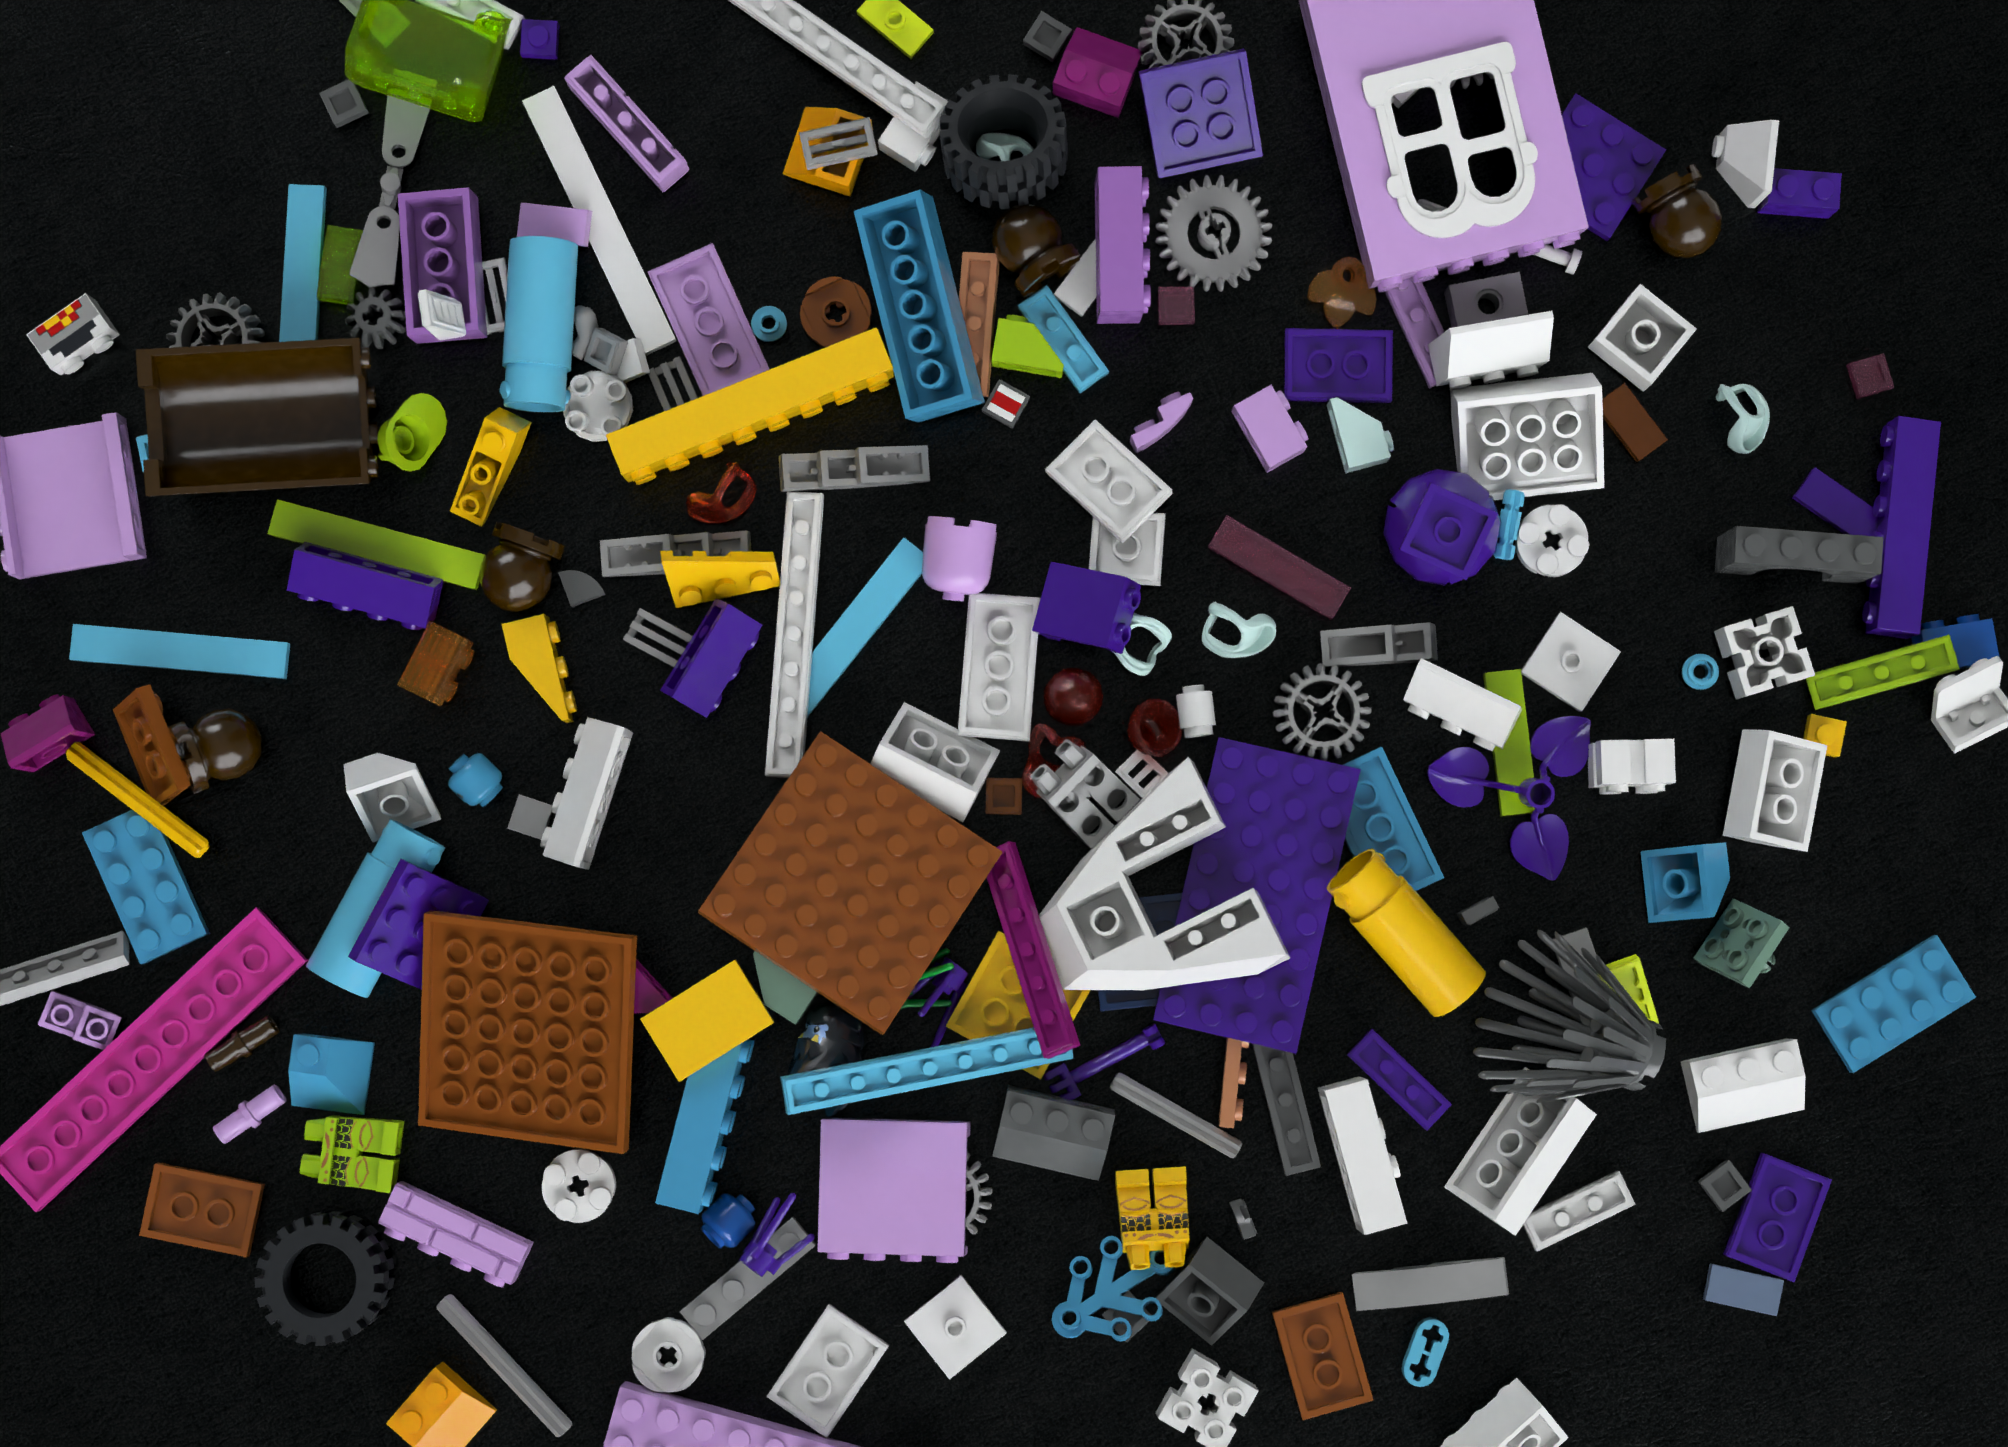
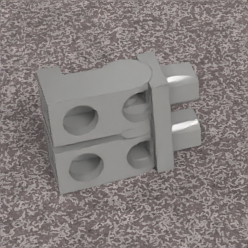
[1031,739,1140,849]

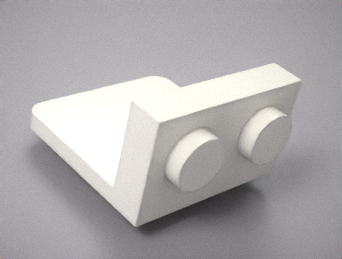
[1931,656,2008,754]

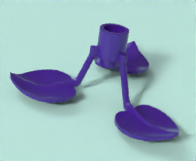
[1427,716,1591,881]

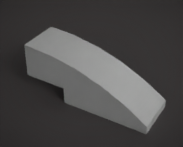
[1320,622,1438,667]

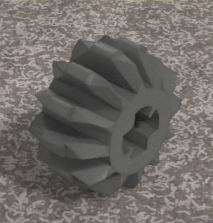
[345,287,406,349]

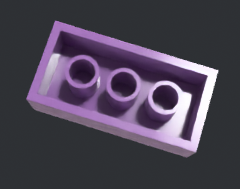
[1094,166,1151,324]
[398,187,487,344]

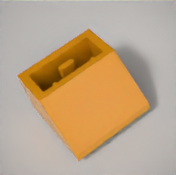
[783,107,873,197]

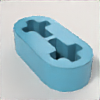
[1402,1317,1449,1387]

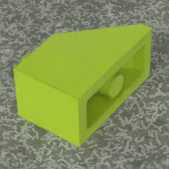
[992,315,1064,378]

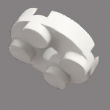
[1515,504,1589,577]
[542,1149,616,1223]
[631,1317,706,1393]

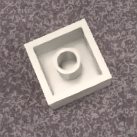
[1588,284,1697,392]

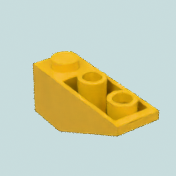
[450,407,532,527]
[502,614,577,723]

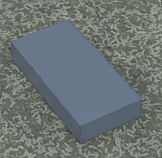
[1703,1263,1784,1316]

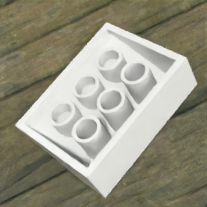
[1450,373,1604,500]

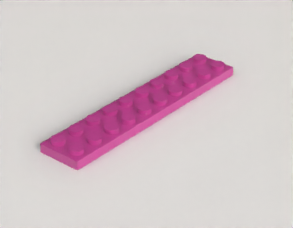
[0,908,308,1212]

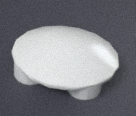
[563,371,633,442]

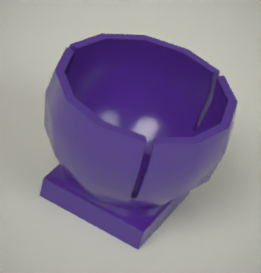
[1383,469,1501,586]

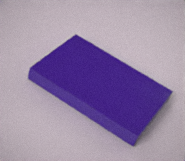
[1284,328,1393,403]
[1723,1152,1832,1282]

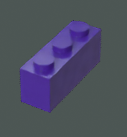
[660,598,762,718]

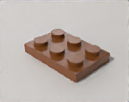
[113,684,191,806]
[139,1162,265,1257]
[1272,1292,1373,1420]

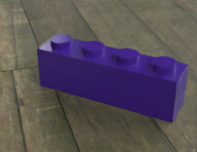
[287,542,444,630]

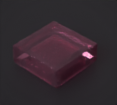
[1158,287,1195,325]
[1846,353,1894,399]

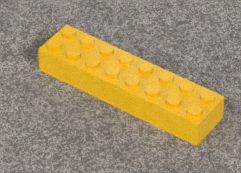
[606,327,894,485]

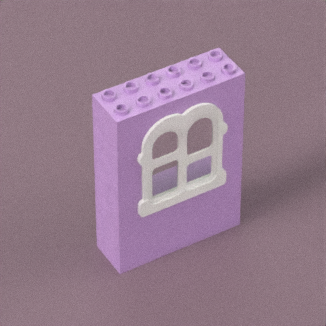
[1299,0,1589,292]

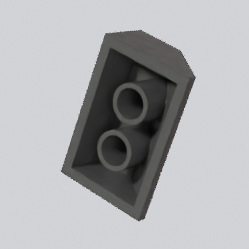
[992,1085,1115,1181]

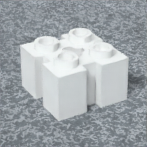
[1714,606,1815,700]
[1588,739,1676,795]
[1156,1348,1258,1447]

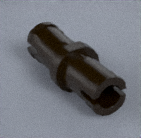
[205,1015,280,1072]

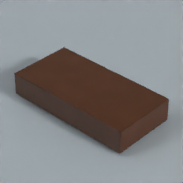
[1602,383,1668,462]

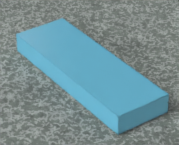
[1018,285,1109,394]

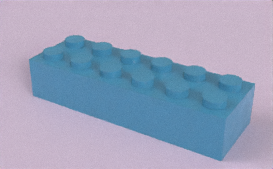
[854,190,985,422]
[655,1039,754,1214]

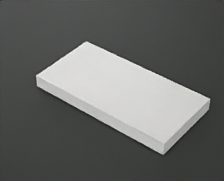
[958,593,1041,741]

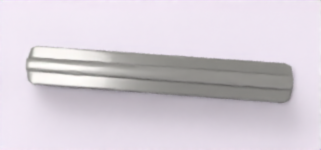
[1110,1073,1242,1158]

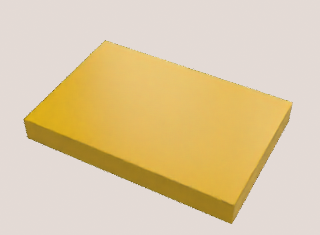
[640,960,775,1082]

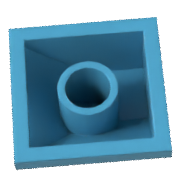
[1641,843,1730,923]
[288,1033,375,1115]

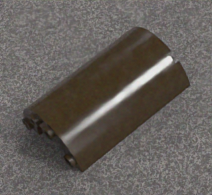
[136,338,379,496]

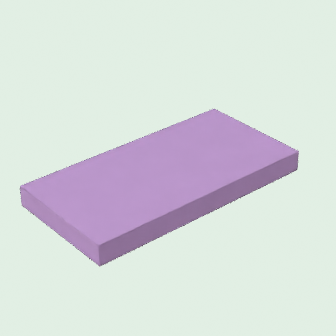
[648,243,770,396]

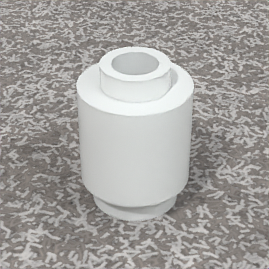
[1176,685,1216,738]

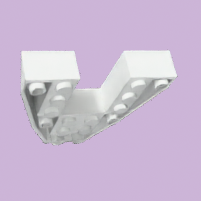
[1039,757,1290,990]

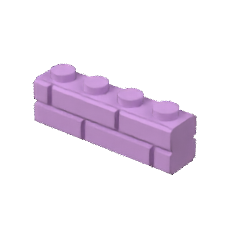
[564,55,690,192]
[378,1181,533,1287]

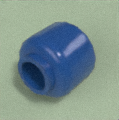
[701,1194,755,1248]

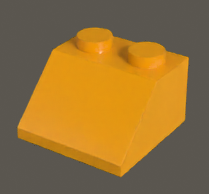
[386,1362,497,1447]

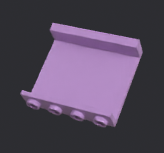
[0,412,147,579]
[818,1117,970,1263]

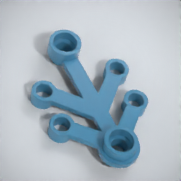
[1052,1236,1176,1342]

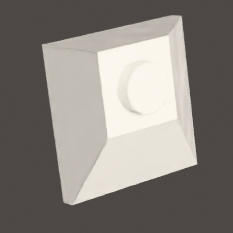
[1712,120,1779,208]
[343,753,441,842]

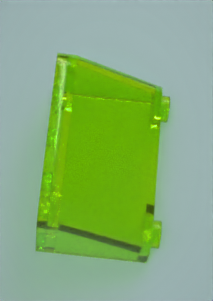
[345,0,511,122]

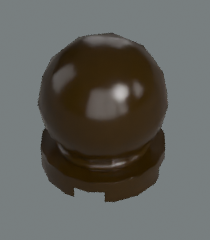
[1632,164,1722,258]
[992,204,1080,297]
[479,521,565,612]
[169,708,261,794]

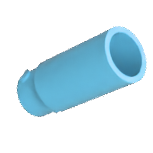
[499,236,578,412]
[306,819,445,998]

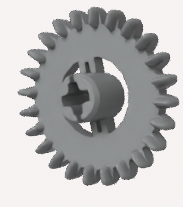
[1155,175,1272,292]

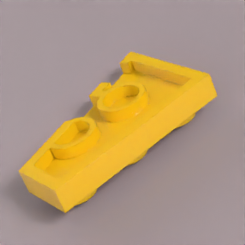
[660,550,780,608]

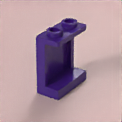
[1032,562,1141,654]

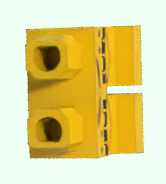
[1115,1167,1189,1270]

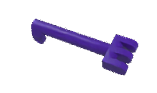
[1043,1023,1165,1100]

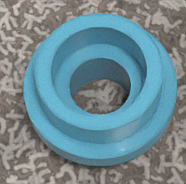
[751,306,787,342]
[1682,654,1719,690]

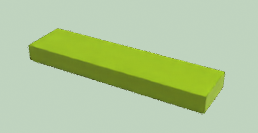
[1806,635,1960,710]
[1483,669,1534,816]

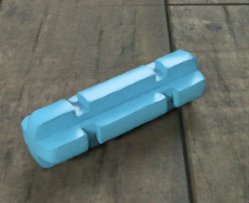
[1493,489,1525,560]

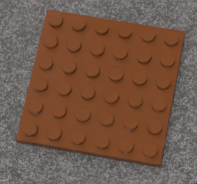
[698,731,1002,1035]
[418,910,637,1154]

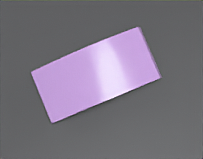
[1130,392,1193,453]
[38,990,122,1050]

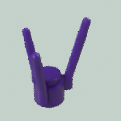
[907,957,969,1047]
[739,1193,815,1277]

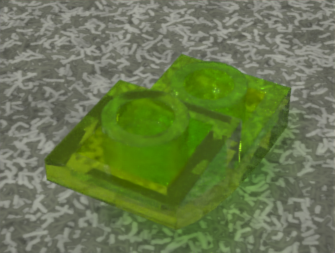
[317,225,363,305]

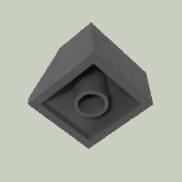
[1156,1237,1264,1346]

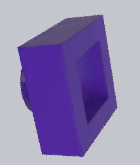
[520,19,560,60]

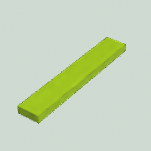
[267,499,486,590]

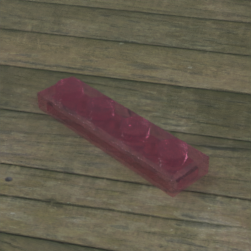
[1208,515,1351,620]

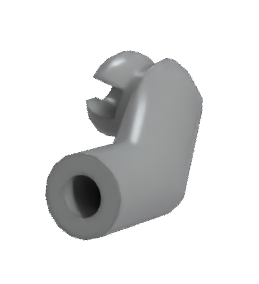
[572,305,599,361]

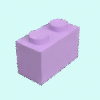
[1231,385,1308,473]

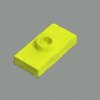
[857,0,934,59]
[1606,954,1659,1024]

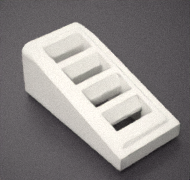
[418,289,466,341]
[1115,746,1168,799]

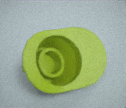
[377,393,447,472]

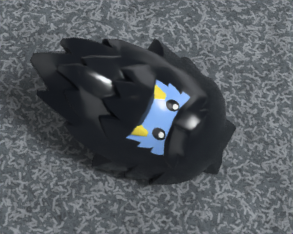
[787,1001,864,1118]

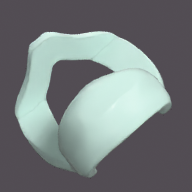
[976,133,1034,161]
[1716,384,1770,454]
[1202,601,1276,658]
[1113,613,1172,676]

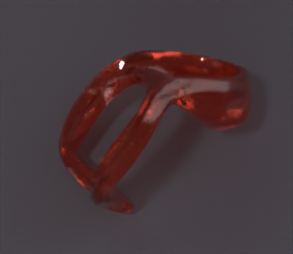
[686,462,756,523]
[1022,724,1086,798]

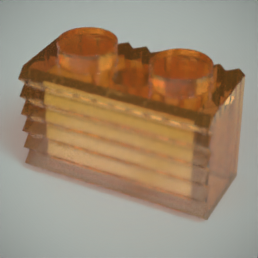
[397,621,474,706]

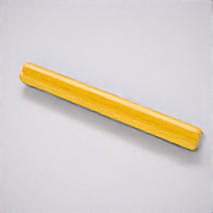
[65,742,209,858]

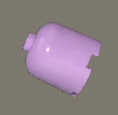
[922,516,997,601]

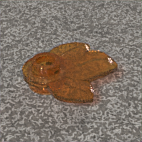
[1308,257,1376,328]

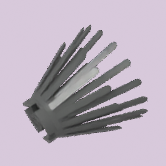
[1473,930,1666,1103]

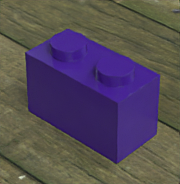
[1758,168,1842,219]

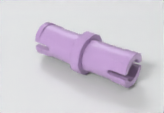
[213,1084,287,1144]

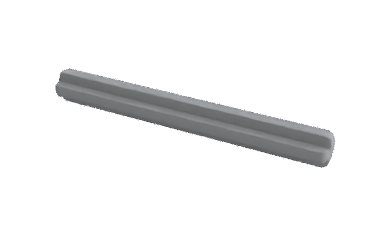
[436,1294,572,1437]

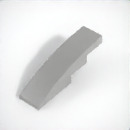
[778,445,930,492]
[600,530,752,577]
[1352,1257,1509,1311]

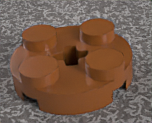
[800,276,872,348]

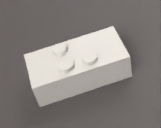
[1318,1076,1407,1235]

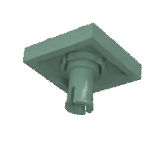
[1694,899,1790,988]

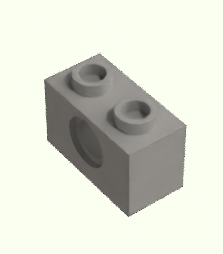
[1444,272,1528,328]

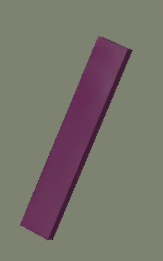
[987,841,1080,1059]

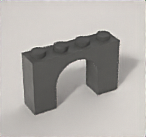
[1715,526,1883,584]

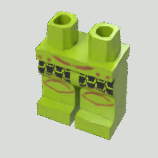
[300,1115,404,1193]

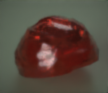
[1044,668,1103,725]
[1127,698,1182,757]

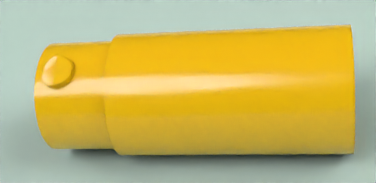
[1327,849,1486,1017]

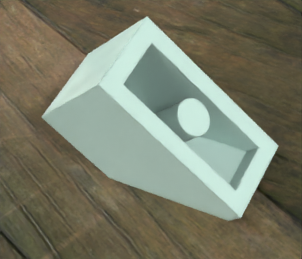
[1326,397,1394,473]

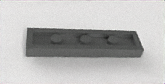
[1252,1044,1321,1176]

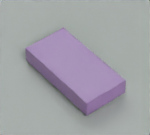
[517,203,592,247]

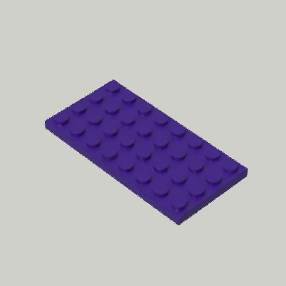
[1153,737,1361,1054]

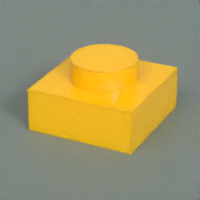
[1803,714,1847,758]

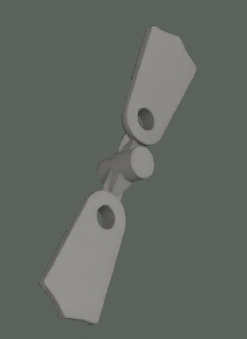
[350,86,432,288]

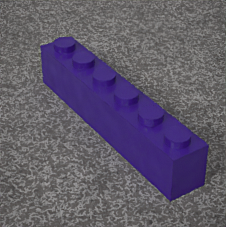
[1862,416,1941,639]

